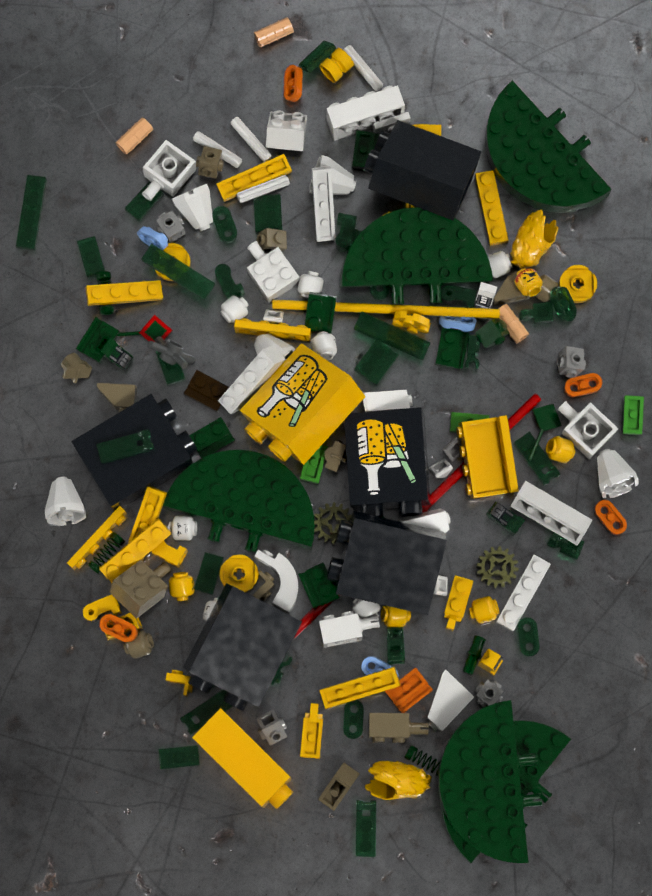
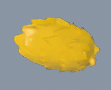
[510,210,558,269]
[365,761,432,800]

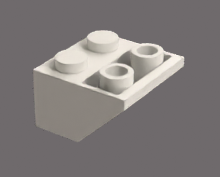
[266,110,307,151]

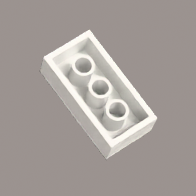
[326,85,405,141]

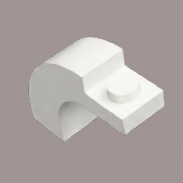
[254,550,298,614]

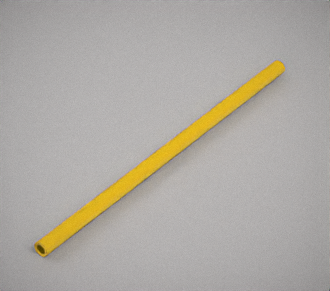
[272,299,500,319]

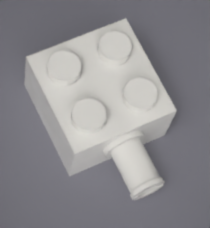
[142,140,196,201]
[247,241,300,304]
[558,401,618,460]
[319,611,380,648]

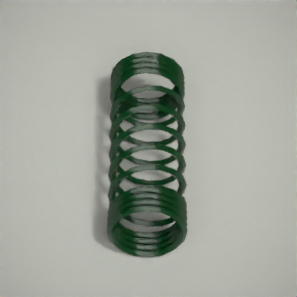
[96,271,114,315]
[87,532,125,574]
[404,745,440,776]

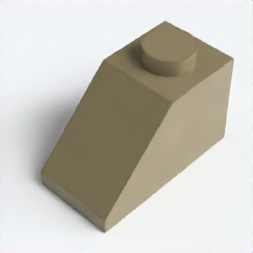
[493,271,530,307]
[97,383,137,412]
[318,763,360,811]

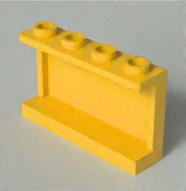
[456,415,519,499]

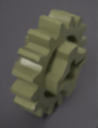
[314,502,352,545]
[476,546,519,589]

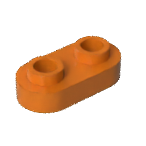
[284,65,303,102]
[564,373,602,398]
[594,500,627,535]
[100,614,138,642]

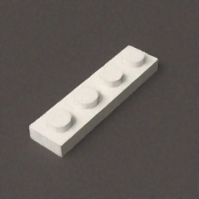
[312,166,336,242]
[496,555,551,632]

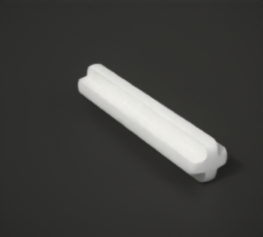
[344,45,383,91]
[231,117,271,162]
[193,131,242,168]
[237,175,290,203]

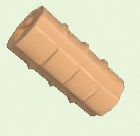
[254,17,294,48]
[115,117,154,155]
[498,304,529,344]

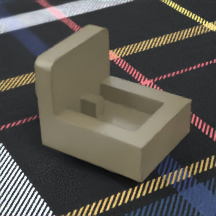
[256,228,287,251]
[253,571,275,601]

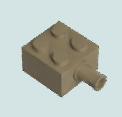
[110,560,171,619]
[368,713,429,743]

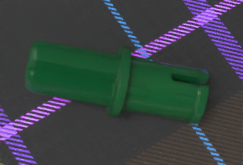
[463,635,486,675]

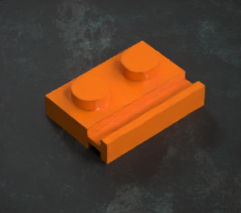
[385,668,433,713]

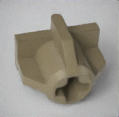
[61,353,92,383]
[324,440,347,472]

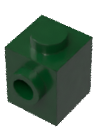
[475,318,509,348]

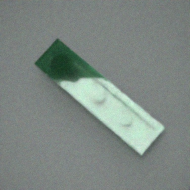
[16,175,47,250]
[141,244,215,300]
[354,312,430,361]

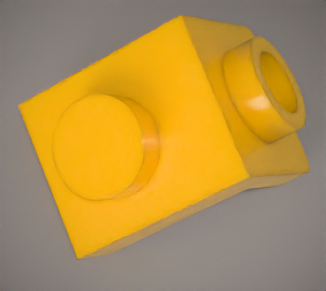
[166,670,194,697]

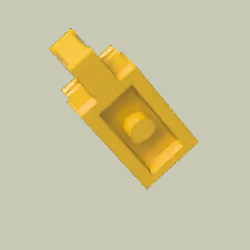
[444,575,473,631]
[300,703,323,759]

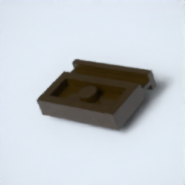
[183,370,229,412]

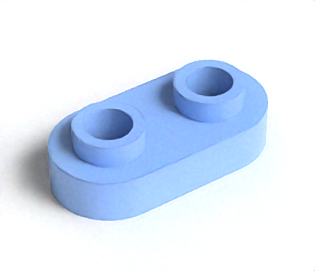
[137,226,168,251]
[438,316,477,332]
[361,656,399,677]

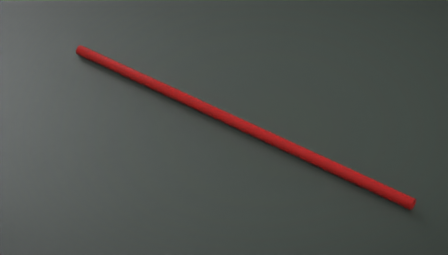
[294,393,541,638]

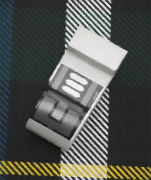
[474,282,497,320]

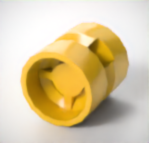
[319,48,354,83]

